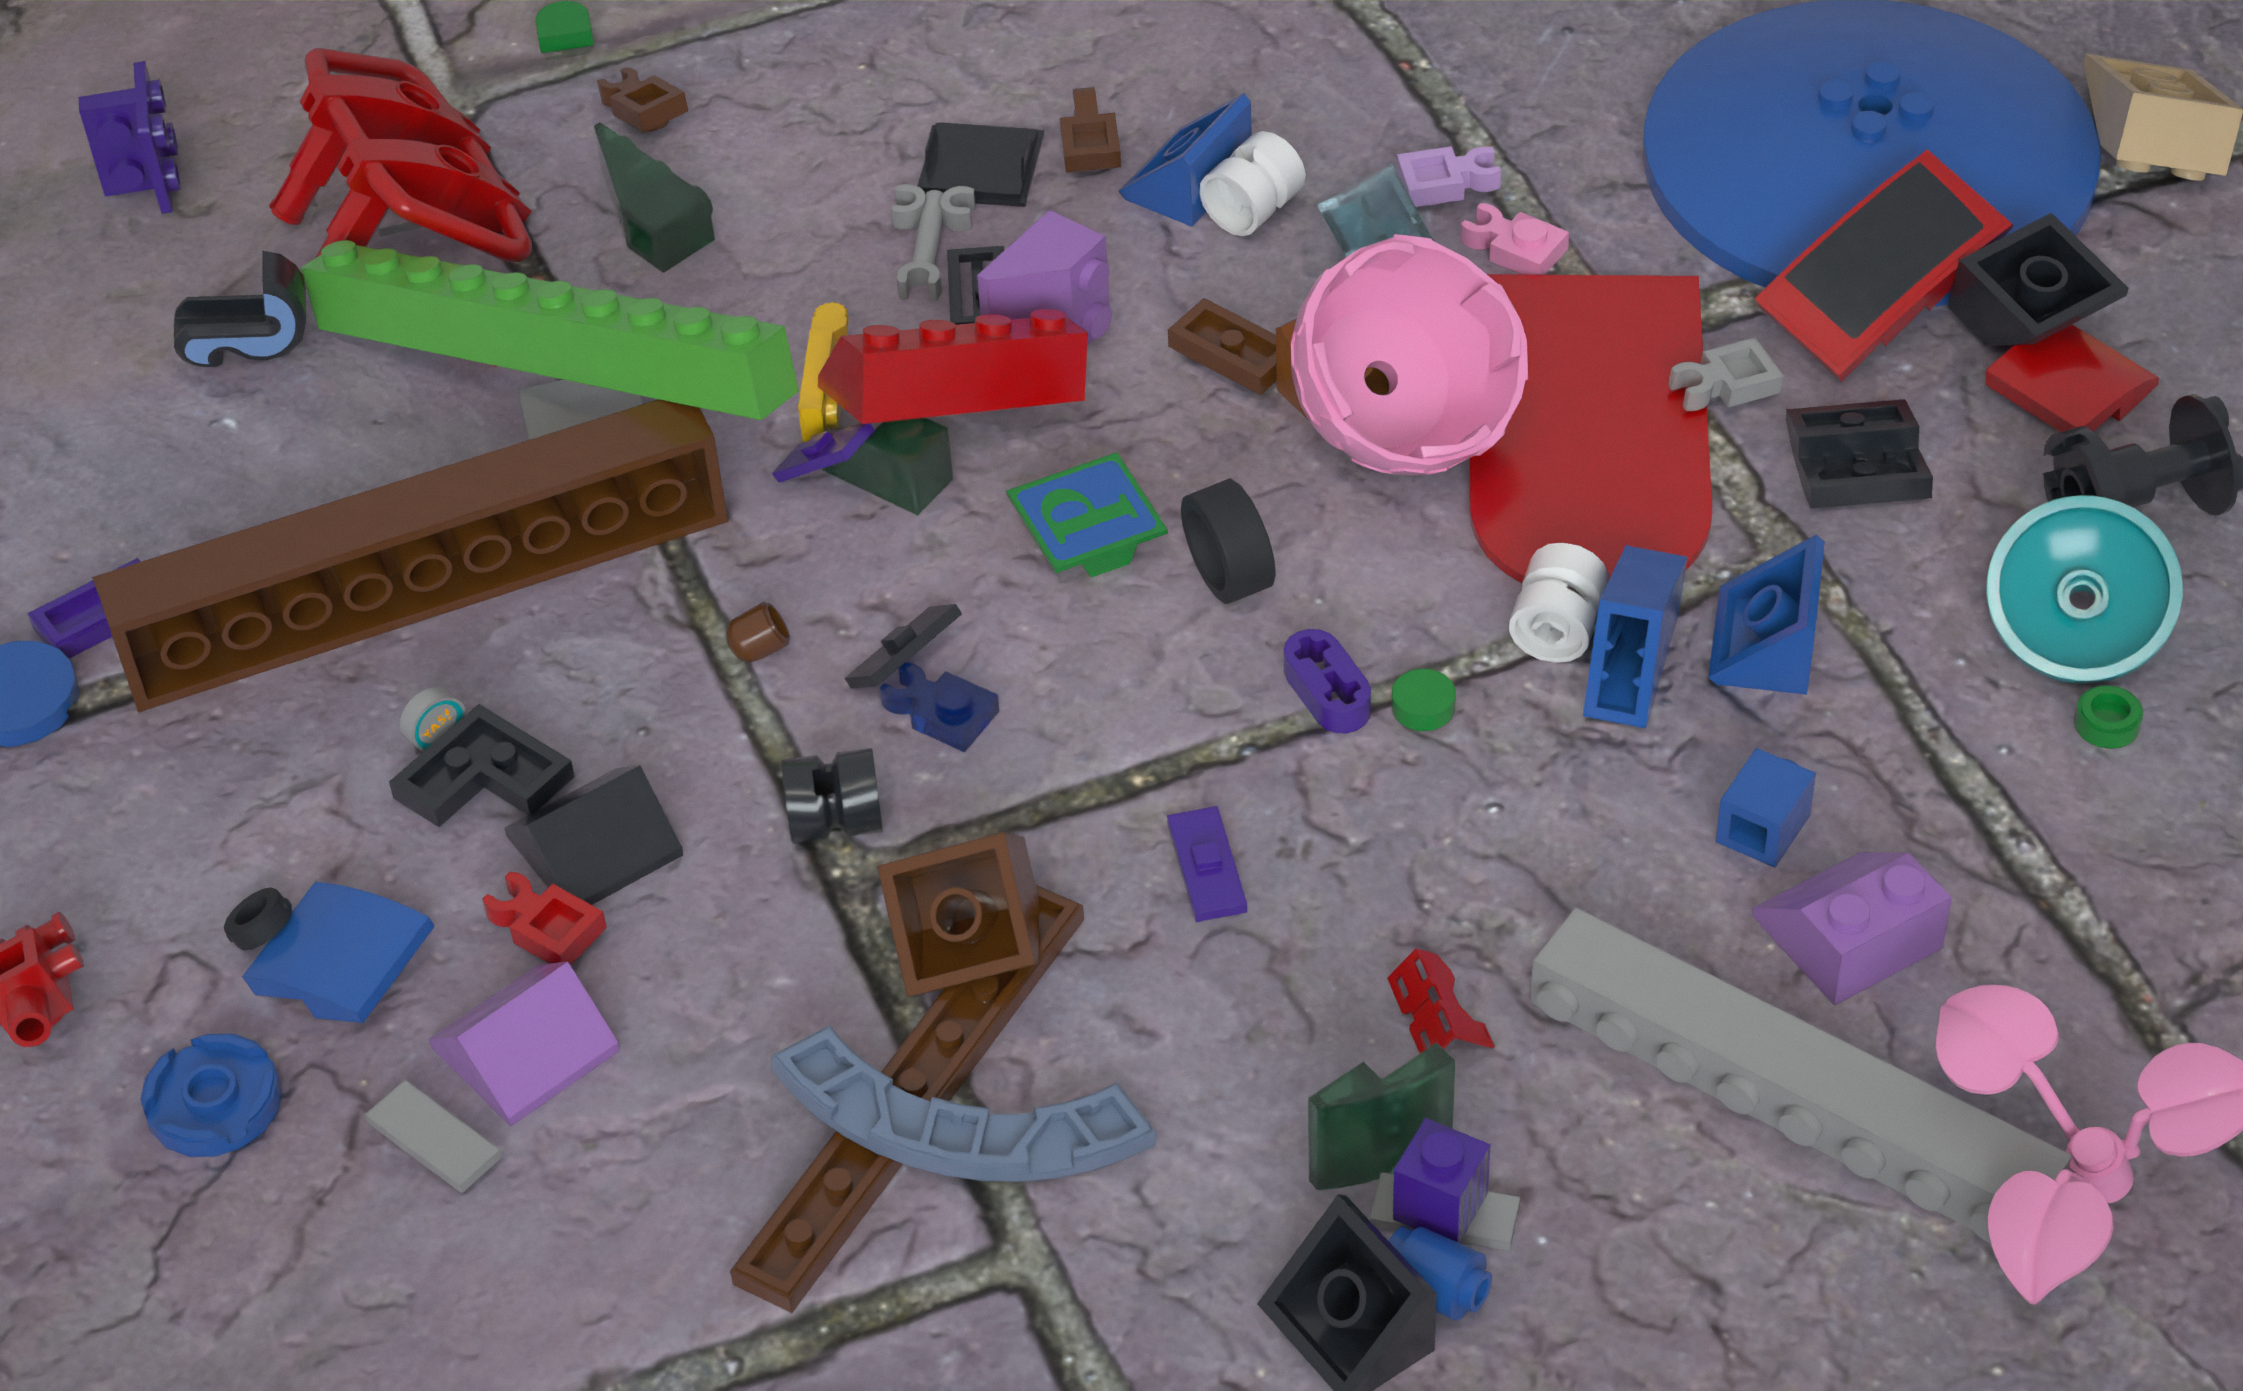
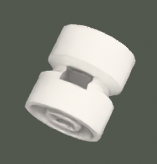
[1199,131,1306,236]
[1509,543,1609,663]

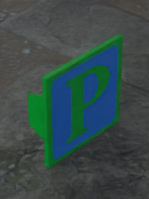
[1006,452,1168,578]

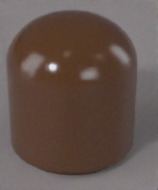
[726,601,790,662]

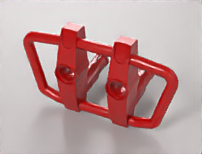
[269,48,532,262]

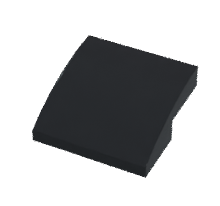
[1786,399,1933,509]

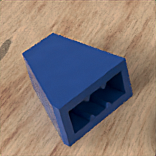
[1583,545,1687,728]

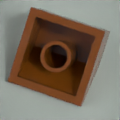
[877,832,1039,997]

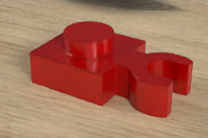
[482,872,607,965]

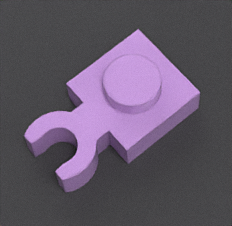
[1397,146,1501,208]

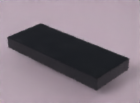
[844,604,962,688]

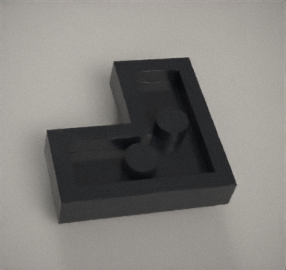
[389,704,575,827]

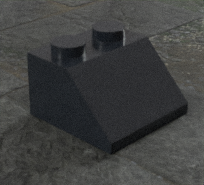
[1947,213,2129,345]

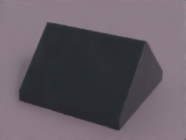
[505,765,683,905]
[1257,1194,1437,1391]

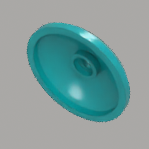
[1986,495,2183,684]

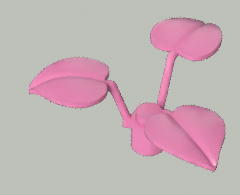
[1936,985,2243,1305]

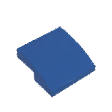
[242,882,435,1023]

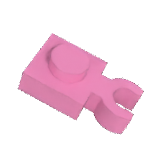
[1461,203,1569,275]

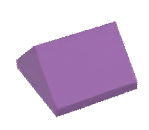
[429,962,620,1127]

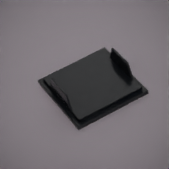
[917,122,1044,207]

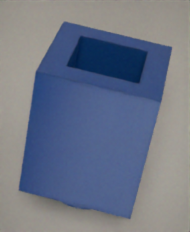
[1716,748,1816,868]

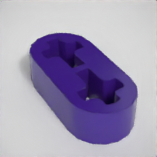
[1284,629,1371,734]

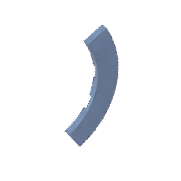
[771,1026,1157,1182]

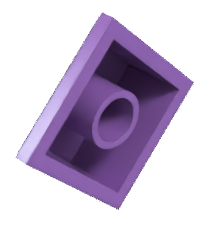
[977,210,1112,345]
[1752,852,1952,1006]

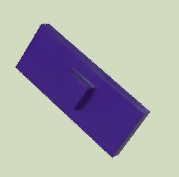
[772,423,875,483]
[1167,806,1248,922]

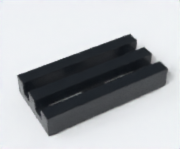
[947,246,1004,325]

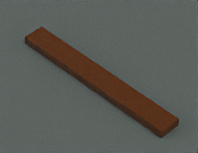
[730,884,1084,1313]

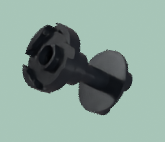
[2043,394,2243,516]

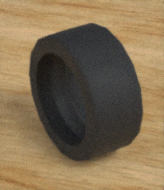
[1180,478,1276,604]

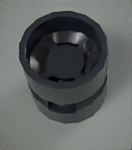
[781,748,883,844]

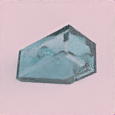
[1317,165,1435,257]

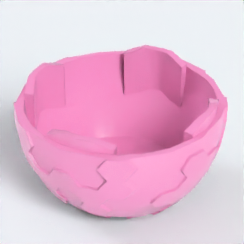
[1291,234,1528,475]

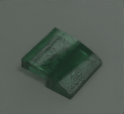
[1308,1043,1455,1190]

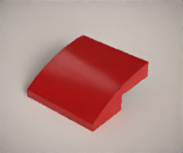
[1985,324,2159,432]

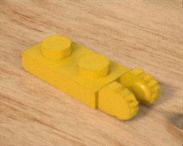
[798,301,849,443]

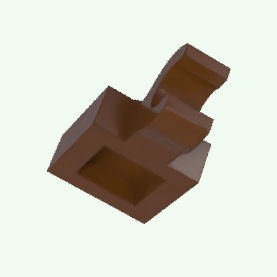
[1060,87,1121,172]

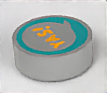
[400,687,466,752]

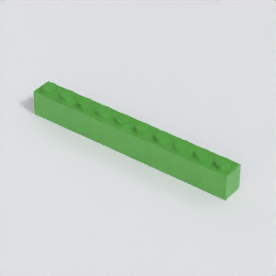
[301,240,799,420]

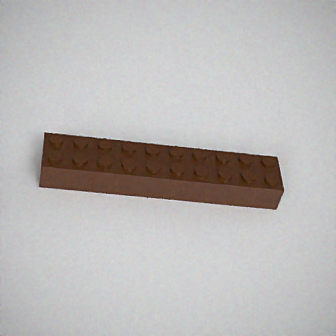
[92,399,728,713]

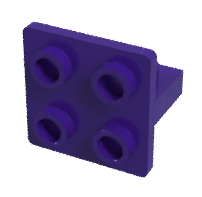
[78,61,181,214]

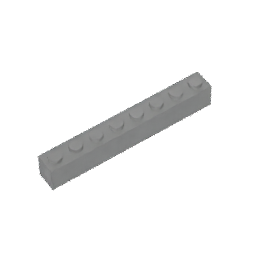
[1531,907,2072,1243]

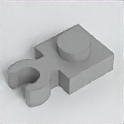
[1668,337,1784,411]

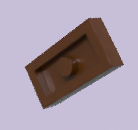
[1168,298,1276,395]

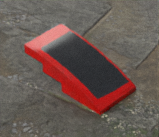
[1754,149,2013,382]

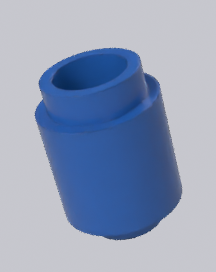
[1389,1226,1492,1321]

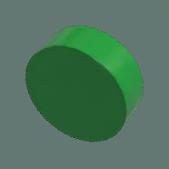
[1392,669,1456,731]
[2074,685,2143,749]

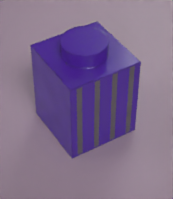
[1393,1118,1491,1243]

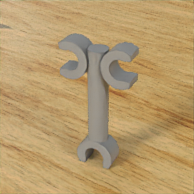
[891,184,976,301]

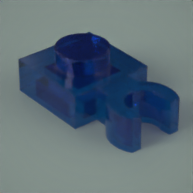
[880,662,1000,753]

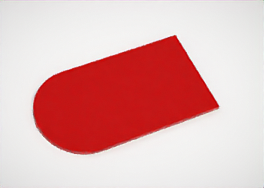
[1469,274,1712,583]

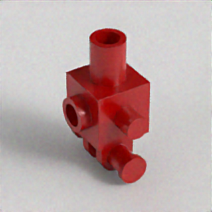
[0,912,84,1047]

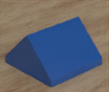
[1119,93,1252,227]
[1708,534,1825,695]

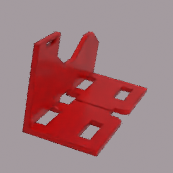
[1387,948,1495,1066]

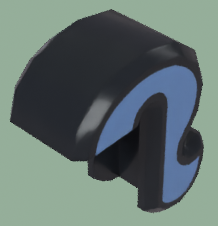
[174,251,306,367]

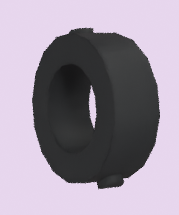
[224,887,292,951]

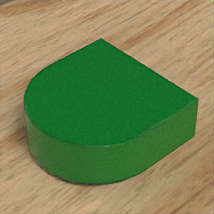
[535,1,594,53]

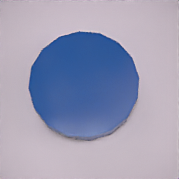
[0,641,80,747]
[140,1034,282,1157]

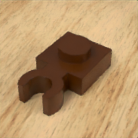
[597,67,688,133]

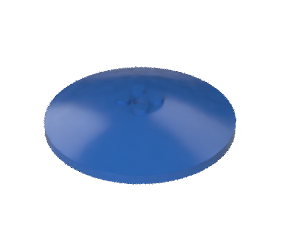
[1643,0,2101,307]

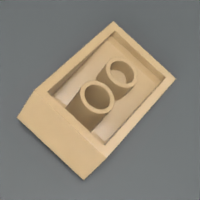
[2083,54,2243,181]

